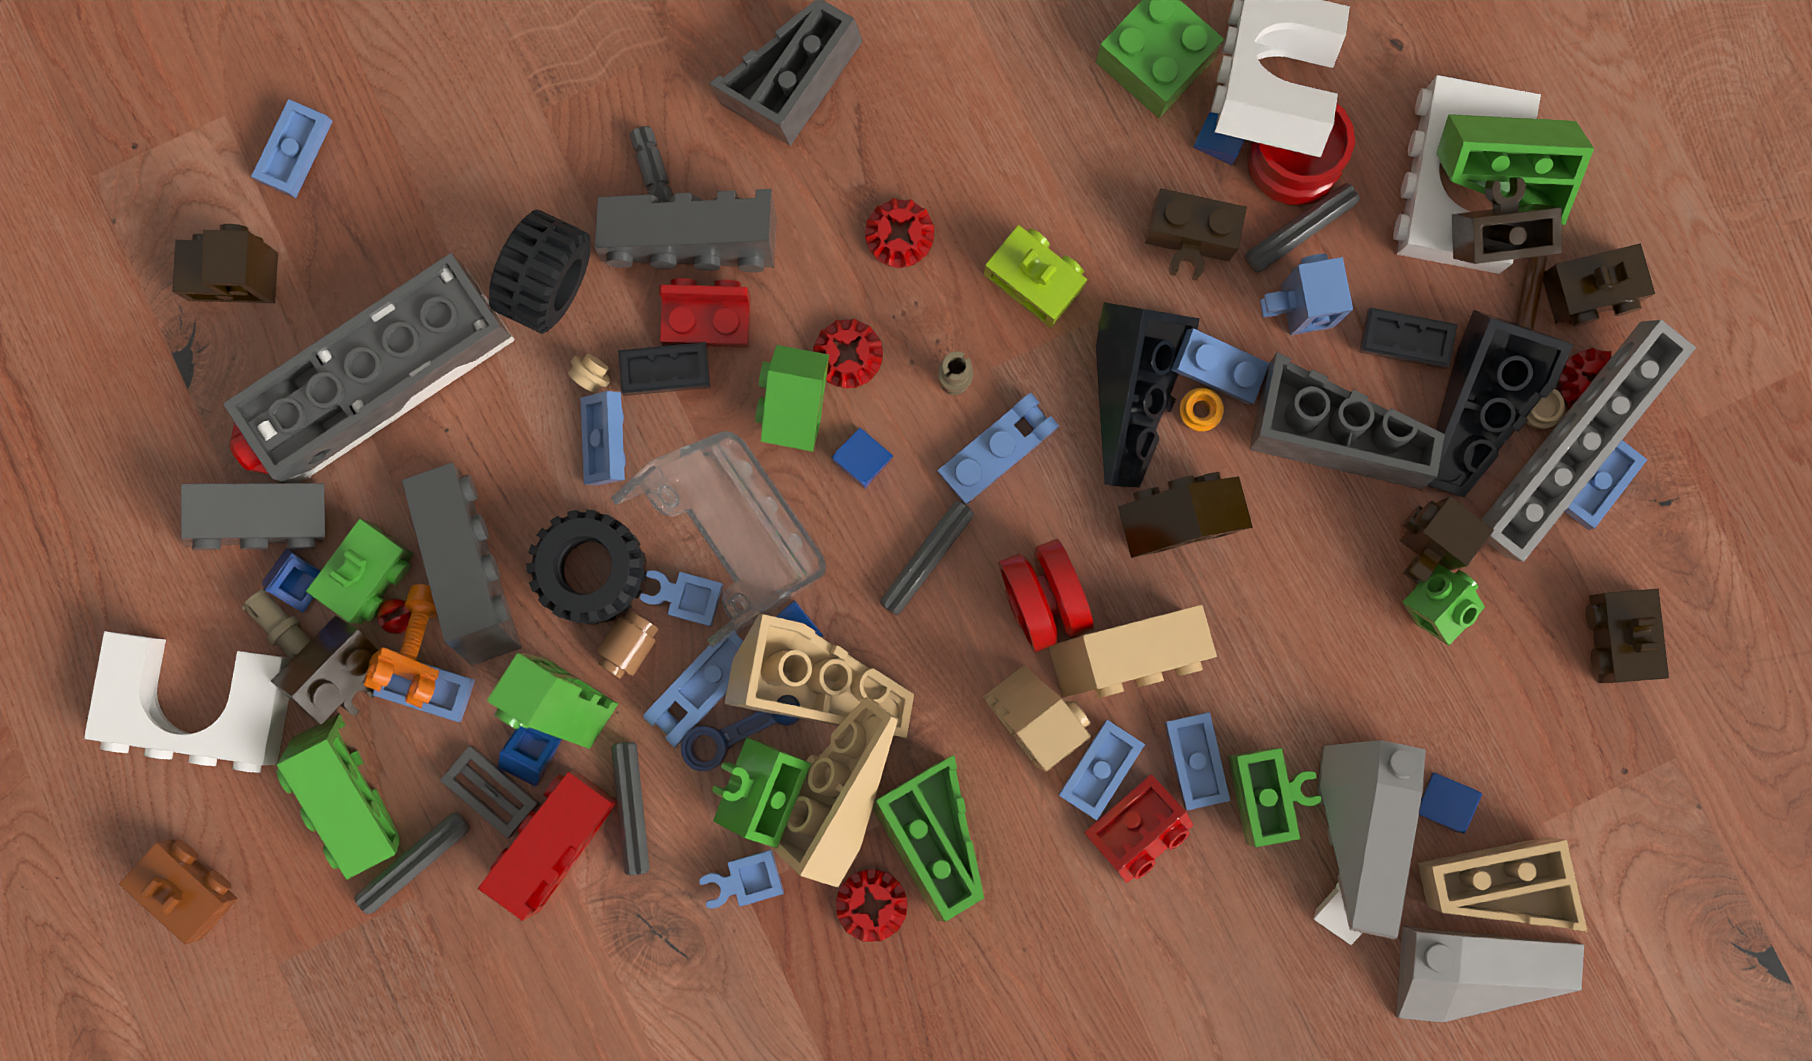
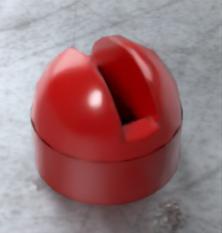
[377,598,412,634]

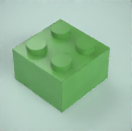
[1096,0,1225,118]

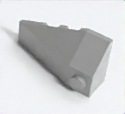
[1318,740,1426,939]
[1396,926,1584,1022]

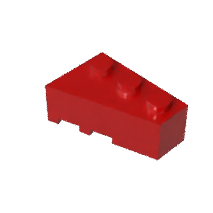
[477,771,617,921]

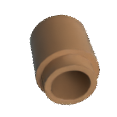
[595,610,659,679]

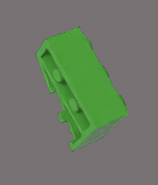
[1436,114,1594,225]
[487,653,618,749]
[277,713,401,880]
[872,755,984,922]

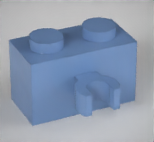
[1260,254,1353,335]

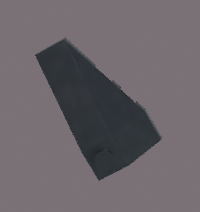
[1096,302,1200,488]
[1427,310,1573,497]

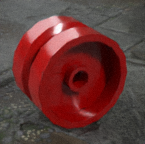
[1247,103,1355,205]
[998,538,1094,653]

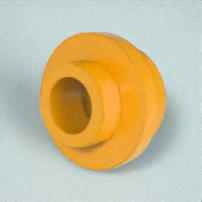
[1179,388,1224,432]

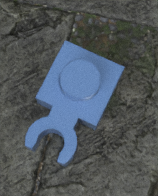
[640,570,724,627]
[699,849,784,908]

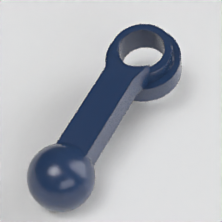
[681,695,800,771]

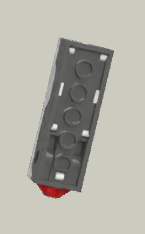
[223,253,515,483]

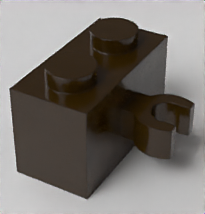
[1452,177,1562,264]
[1145,188,1247,281]
[1543,243,1655,327]
[1399,496,1494,584]
[1586,588,1669,683]
[271,615,379,725]

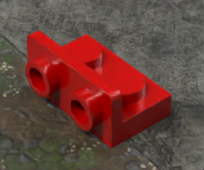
[659,278,751,348]
[1084,774,1193,883]

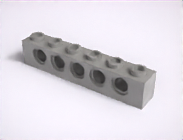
[1481,319,1696,562]

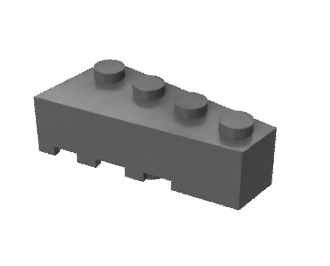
[595,189,777,273]
[1250,352,1445,490]
[402,462,522,666]

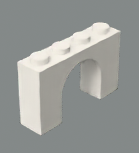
[1211,0,1350,157]
[1393,75,1541,274]
[84,631,292,773]

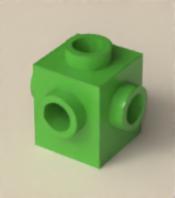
[1403,564,1485,646]

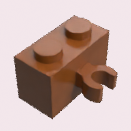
[119,839,238,945]

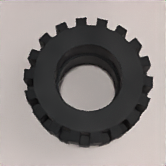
[489,209,590,334]
[527,509,647,625]

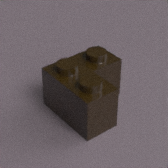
[172,224,278,303]
[1118,472,1253,558]

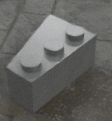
[709,0,863,146]
[181,483,325,551]

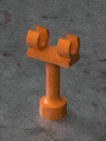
[363,584,440,708]

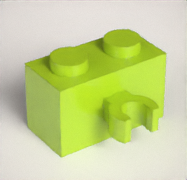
[984,225,1087,328]

